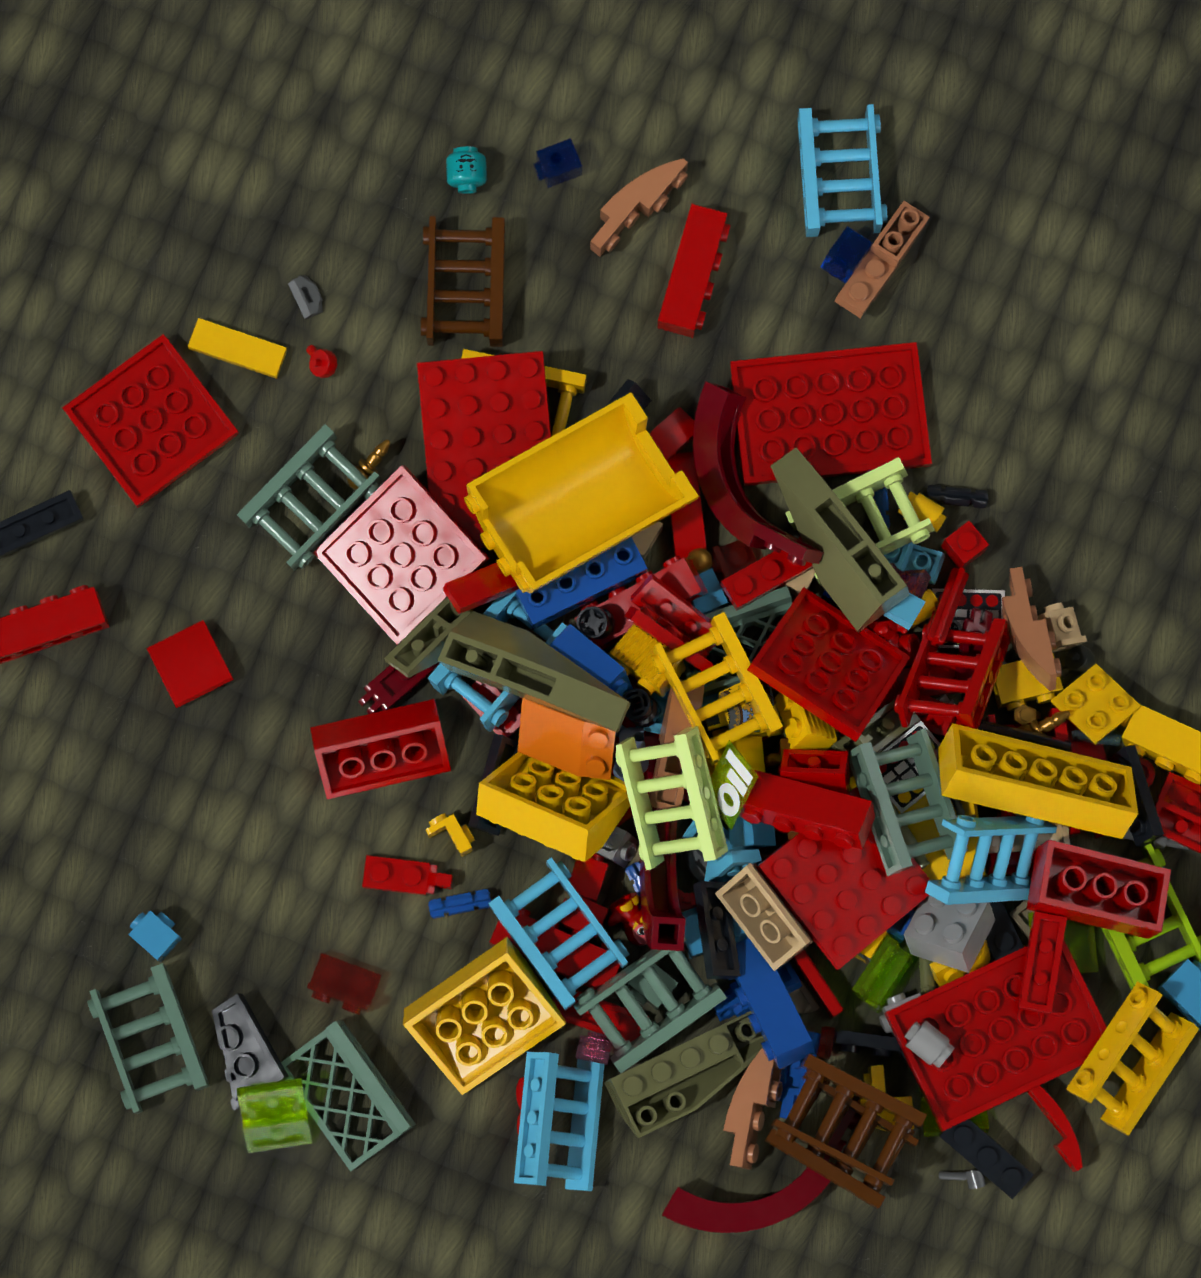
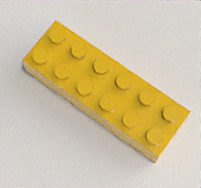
[938,723,1138,839]

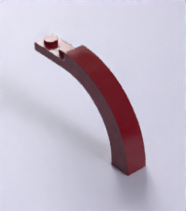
[693,381,824,566]
[640,746,686,951]
[661,1099,861,1233]

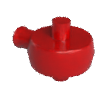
[306,345,337,378]

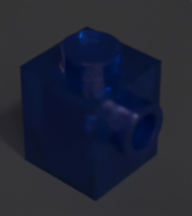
[533,138,582,188]
[821,226,873,284]

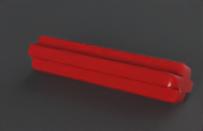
[927,567,969,646]

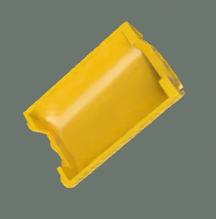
[464,393,699,593]

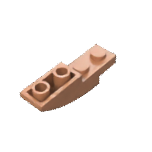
[590,159,688,257]
[834,201,930,319]
[1002,567,1062,691]
[649,679,704,809]
[723,1048,785,1170]

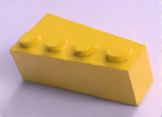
[1122,704,1201,785]

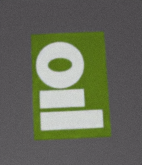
[711,740,758,830]

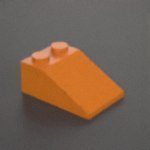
[517,698,616,780]

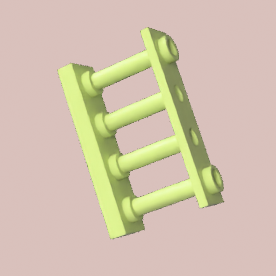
[785,457,935,586]
[616,726,728,870]

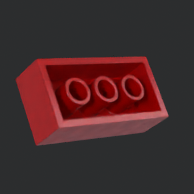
[1027,840,1171,939]

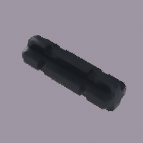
[926,485,989,508]

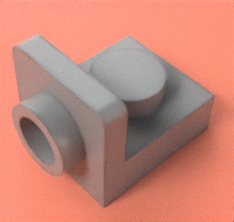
[595,827,638,868]

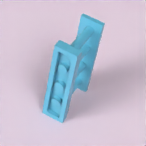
[797,104,887,237]
[428,591,567,732]
[925,815,1057,905]
[488,857,630,1011]
[514,1052,605,1191]

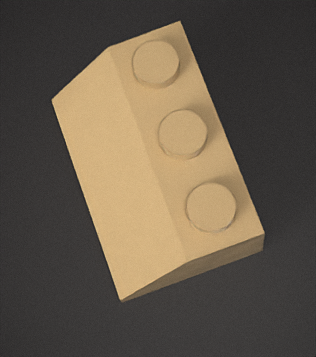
[715,863,814,971]

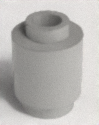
[904,1020,955,1068]

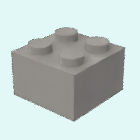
[904,895,995,973]

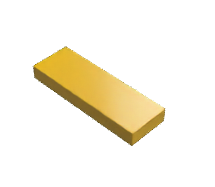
[188,318,287,379]

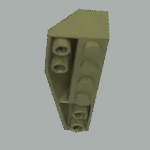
[771,448,910,633]
[437,611,631,733]
[604,1011,765,1138]

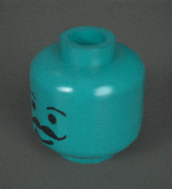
[446,146,487,194]

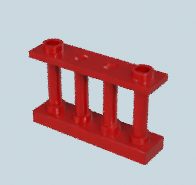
[894,611,1011,729]

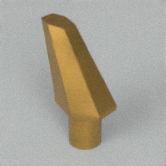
[1014,705,1041,725]

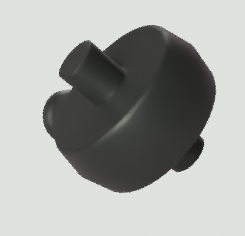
[1061,645,1095,679]

